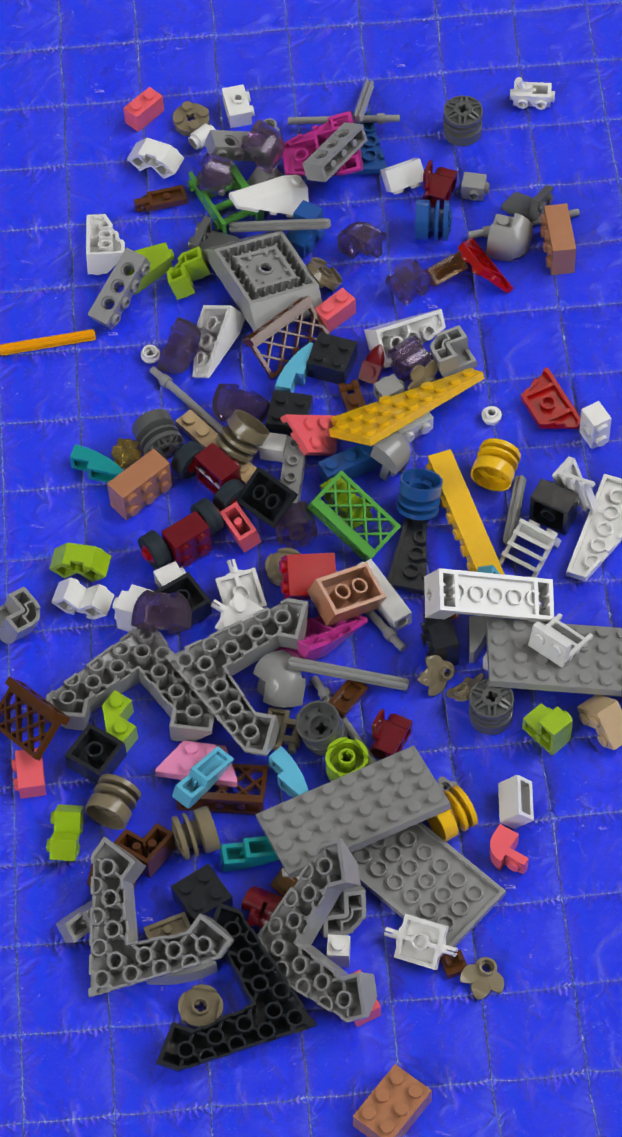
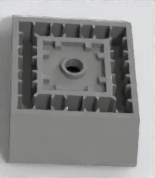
[202,231,322,331]

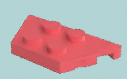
[280,414,337,456]

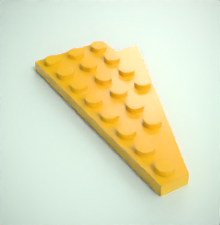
[329,368,484,446]

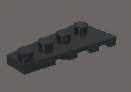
[387,518,427,595]

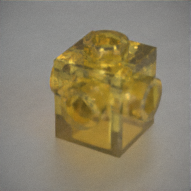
[111,438,142,470]

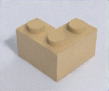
[577,695,622,750]

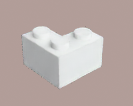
[113,584,155,632]

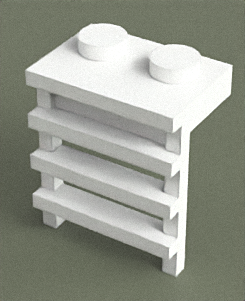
[552,456,606,514]
[499,518,561,578]
[528,613,593,668]

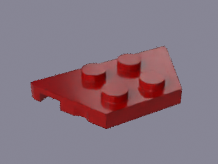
[458,238,514,294]
[521,367,581,429]

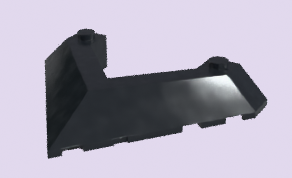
[156,903,317,1072]

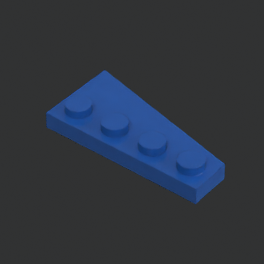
[351,111,388,174]

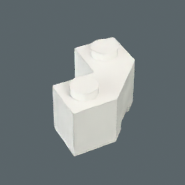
[127,138,184,179]
[51,577,114,620]

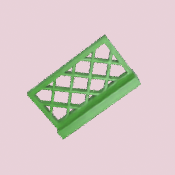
[307,470,401,562]

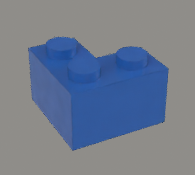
[286,200,325,259]

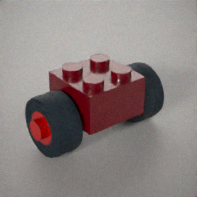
[171,441,245,512]
[138,498,224,569]

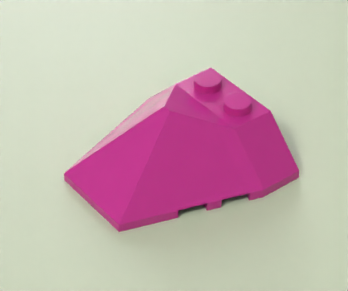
[281,111,364,176]
[275,613,368,660]

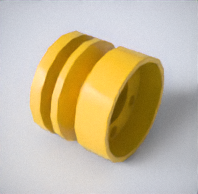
[471,438,521,492]
[427,784,478,842]

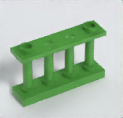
[187,160,264,234]

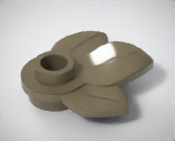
[407,359,438,390]
[417,655,455,696]
[446,673,484,702]
[460,957,504,1000]

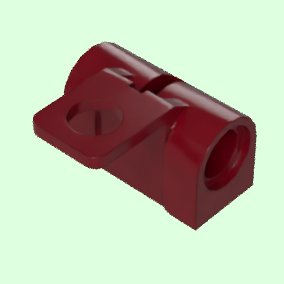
[422,160,457,209]
[370,709,412,760]
[241,886,283,929]

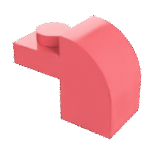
[490,824,529,875]

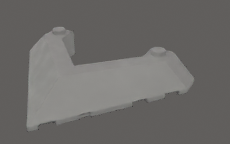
[165,598,308,756]
[46,616,215,742]
[88,837,234,998]
[257,838,377,1023]

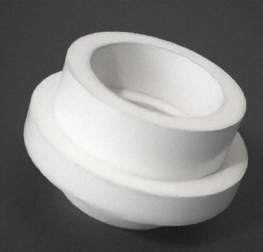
[141,345,160,364]
[482,406,502,425]

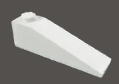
[228,175,309,219]
[86,214,125,275]
[192,305,245,378]
[364,309,446,368]

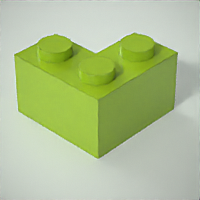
[522,703,573,756]

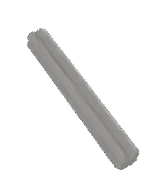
[352,80,374,123]
[502,475,527,546]

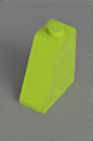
[127,242,175,295]

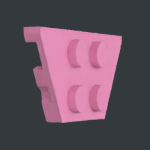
[155,740,238,788]

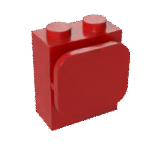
[279,553,336,600]

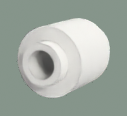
[188,123,215,150]

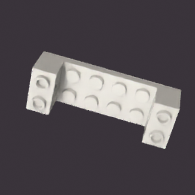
[424,568,554,622]

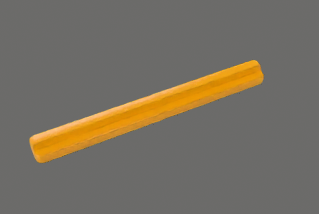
[0,329,96,356]

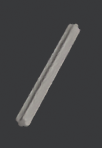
[229,218,331,232]
[287,656,409,691]

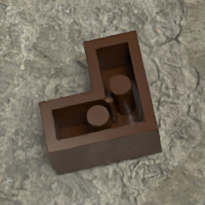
[114,823,176,878]

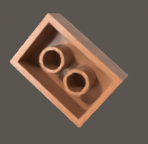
[540,203,576,275]
[107,449,173,521]
[307,562,386,627]
[353,1064,432,1137]

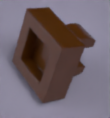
[440,949,467,979]

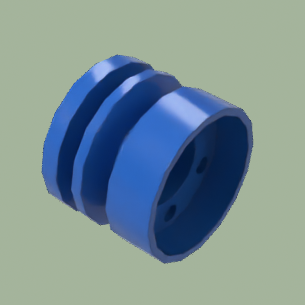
[415,199,452,241]
[397,468,443,520]

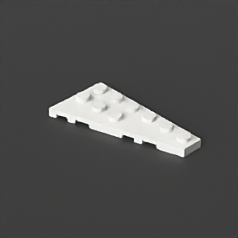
[566,474,622,582]

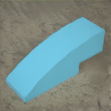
[275,342,314,393]
[172,746,234,809]
[269,746,308,798]

